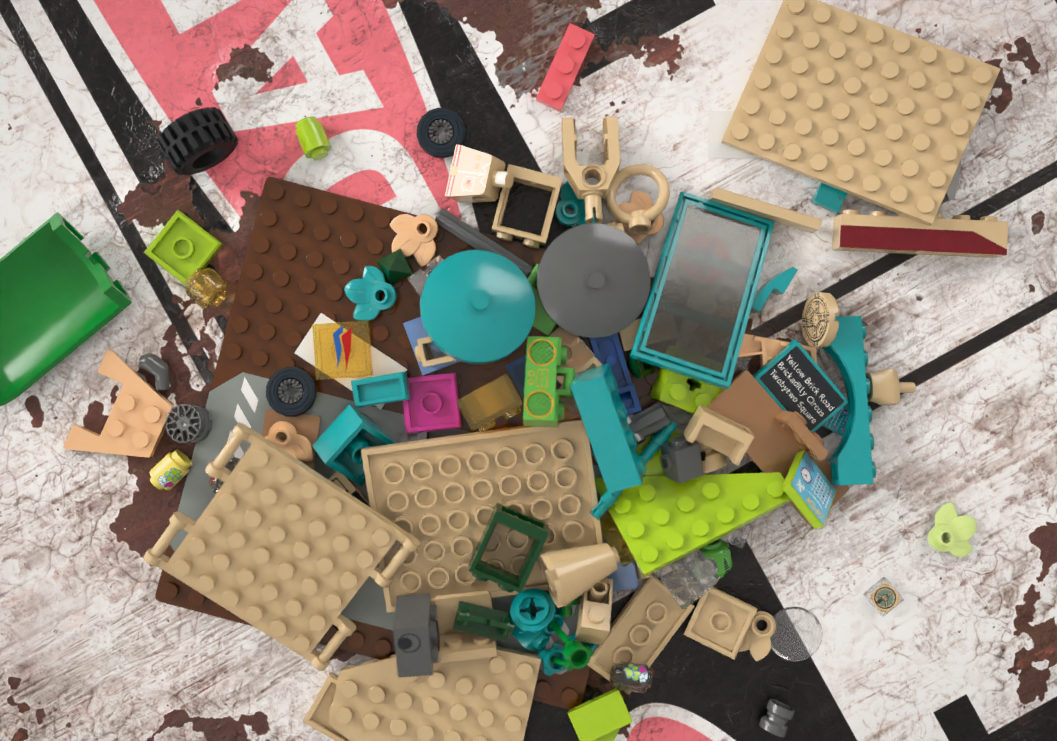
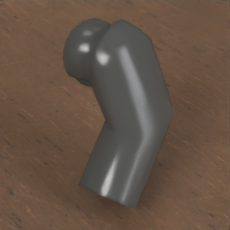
[139,353,170,390]

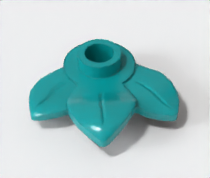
[555,181,603,226]
[344,266,397,321]

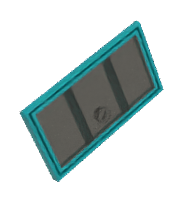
[630,192,775,390]

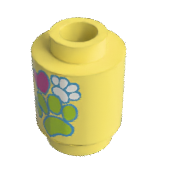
[149,449,192,490]

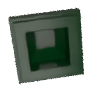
[377,249,414,285]
[627,346,655,379]

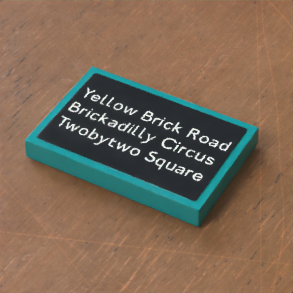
[753,339,849,432]

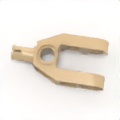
[562,116,620,224]

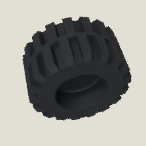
[157,107,238,176]

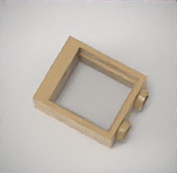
[492,164,563,249]

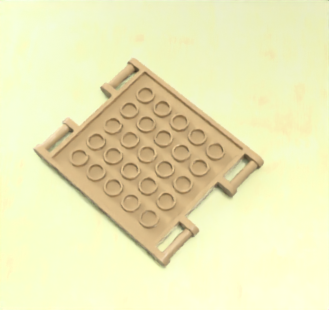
[143,423,421,671]

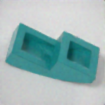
[751,267,798,313]

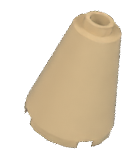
[538,543,620,608]

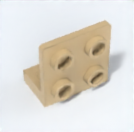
[435,590,497,663]

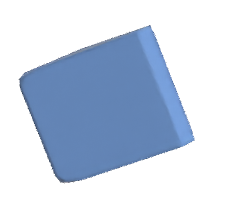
[607,557,638,591]

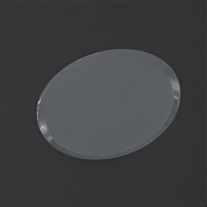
[770,606,822,661]

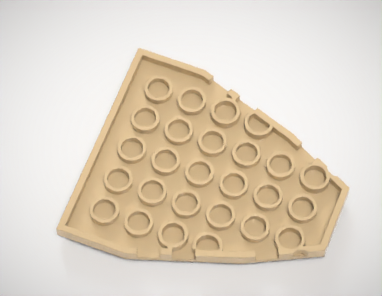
[328,646,541,741]

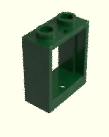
[469,503,549,593]

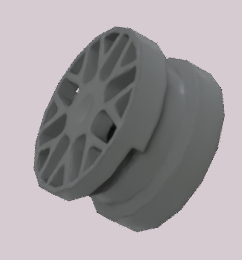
[166,404,212,443]

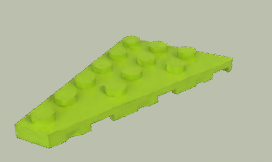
[595,472,792,577]

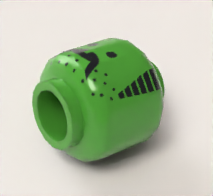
[694,538,732,579]

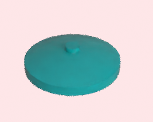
[420,250,535,364]

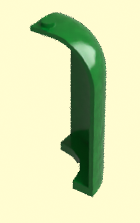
[0,212,132,406]

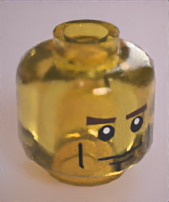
[185,267,228,309]

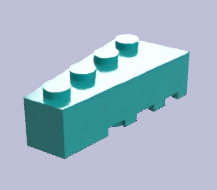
[570,363,646,493]

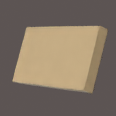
[587,574,695,694]

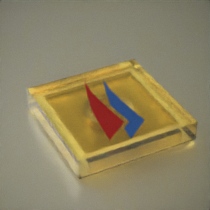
[312,320,373,380]

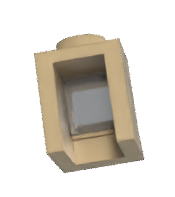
[415,337,458,367]

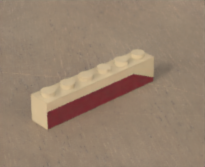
[832,210,1008,258]

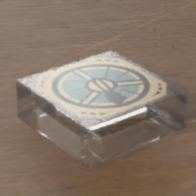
[863,577,904,617]

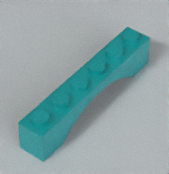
[822,316,876,485]

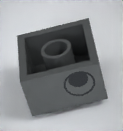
[393,594,439,678]

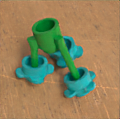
[538,607,597,676]

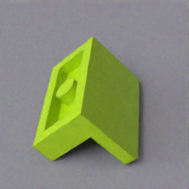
[568,687,632,741]

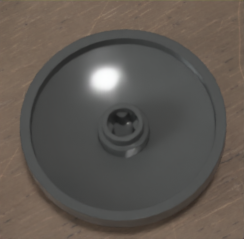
[537,223,651,338]

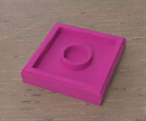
[403,373,462,434]

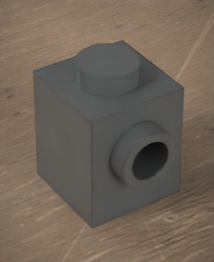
[660,436,703,484]

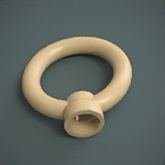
[605,164,670,234]

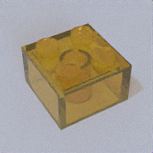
[456,373,524,433]

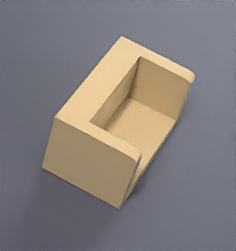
[683,404,755,465]

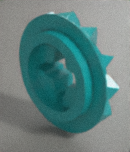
[510,588,556,634]

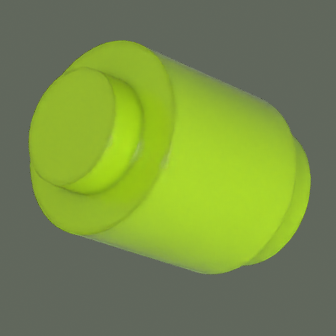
[295,116,331,161]

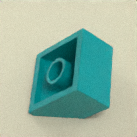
[312,404,396,486]

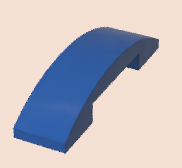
[589,333,642,415]

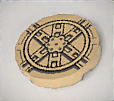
[802,292,839,348]

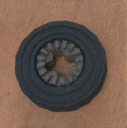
[416,108,466,158]
[266,367,317,417]

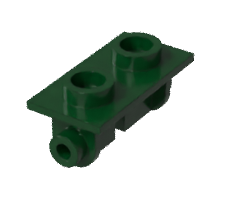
[453,601,515,642]

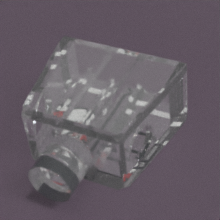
[656,549,719,609]

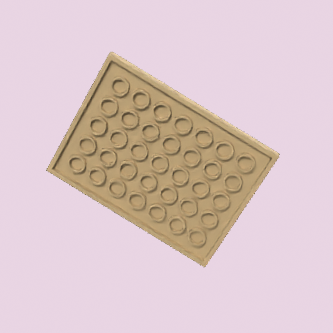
[721,0,1000,226]
[361,418,607,613]

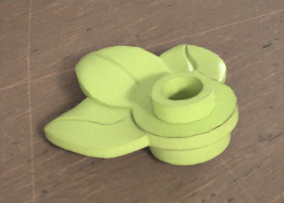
[927,502,977,557]

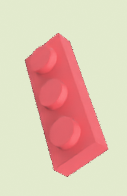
[536,23,595,112]

